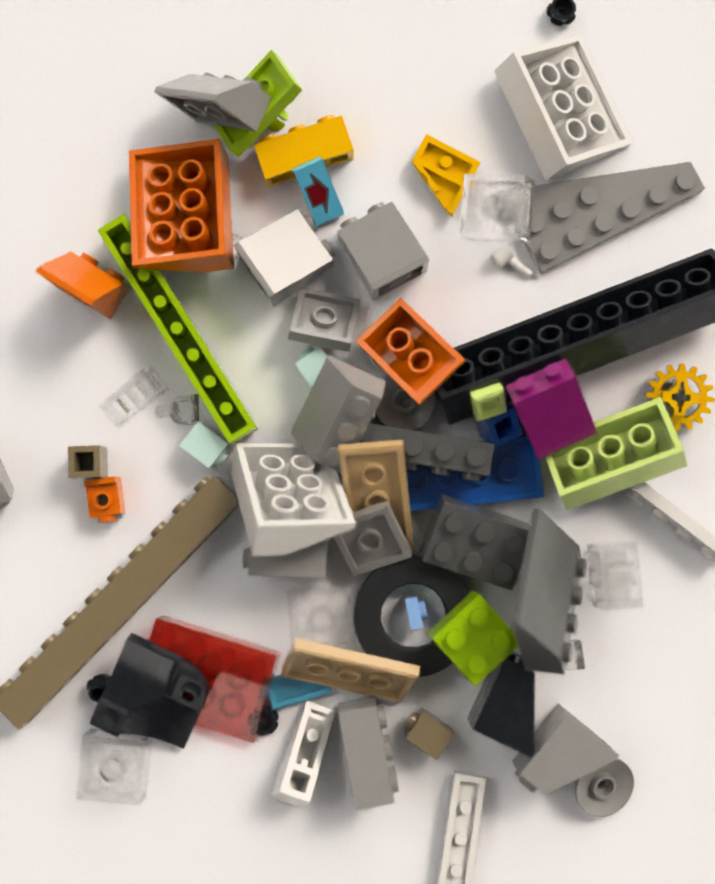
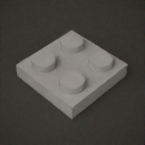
[288,287,361,352]
[333,500,412,576]

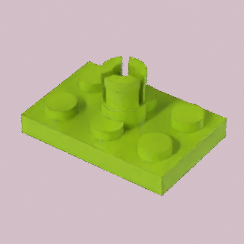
[214,49,303,158]

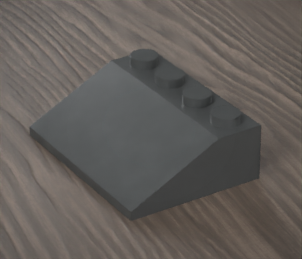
[511,508,587,675]

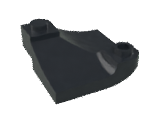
[89,632,210,749]

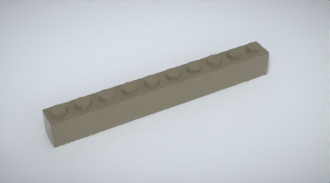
[0,476,239,730]

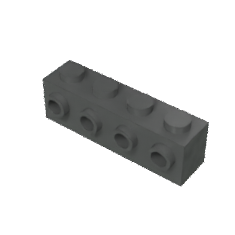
[365,423,494,481]

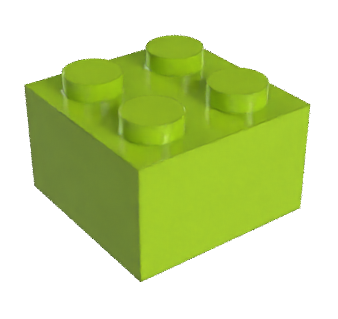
[426,591,518,686]

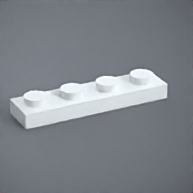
[626,482,715,562]
[437,771,486,884]

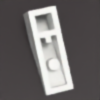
[270,701,335,808]

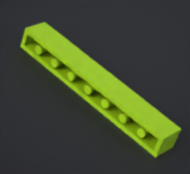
[97,214,259,445]

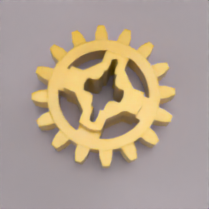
[644,363,715,431]

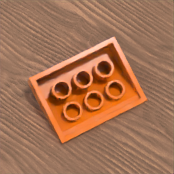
[129,138,234,273]

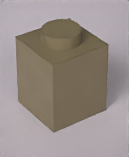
[68,445,108,479]
[403,707,455,760]

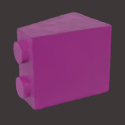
[506,359,597,460]

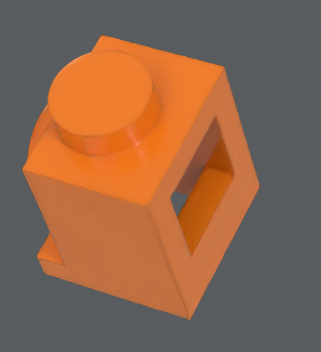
[84,476,125,523]

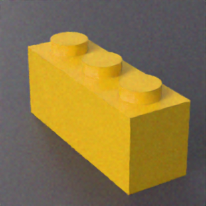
[254,115,354,187]

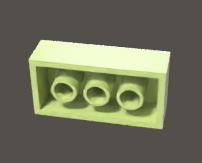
[546,397,688,511]

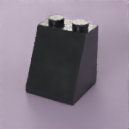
[467,651,535,758]

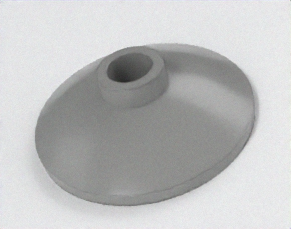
[376,376,436,430]
[575,758,634,817]

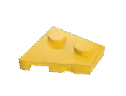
[412,134,481,217]

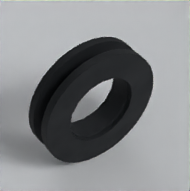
[354,556,469,677]

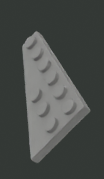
[499,161,705,274]

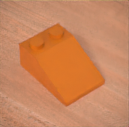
[35,252,130,320]
[356,297,466,406]

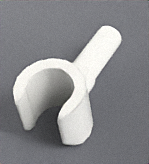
[491,247,533,278]

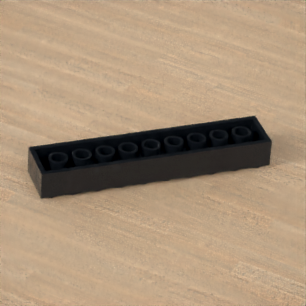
[434,248,715,425]

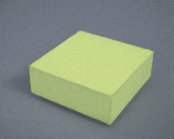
[470,382,507,422]

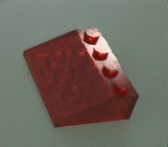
[149,615,282,743]

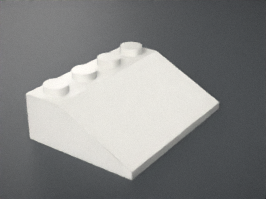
[494,34,632,181]
[231,443,356,556]

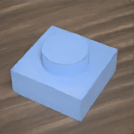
[404,594,428,630]

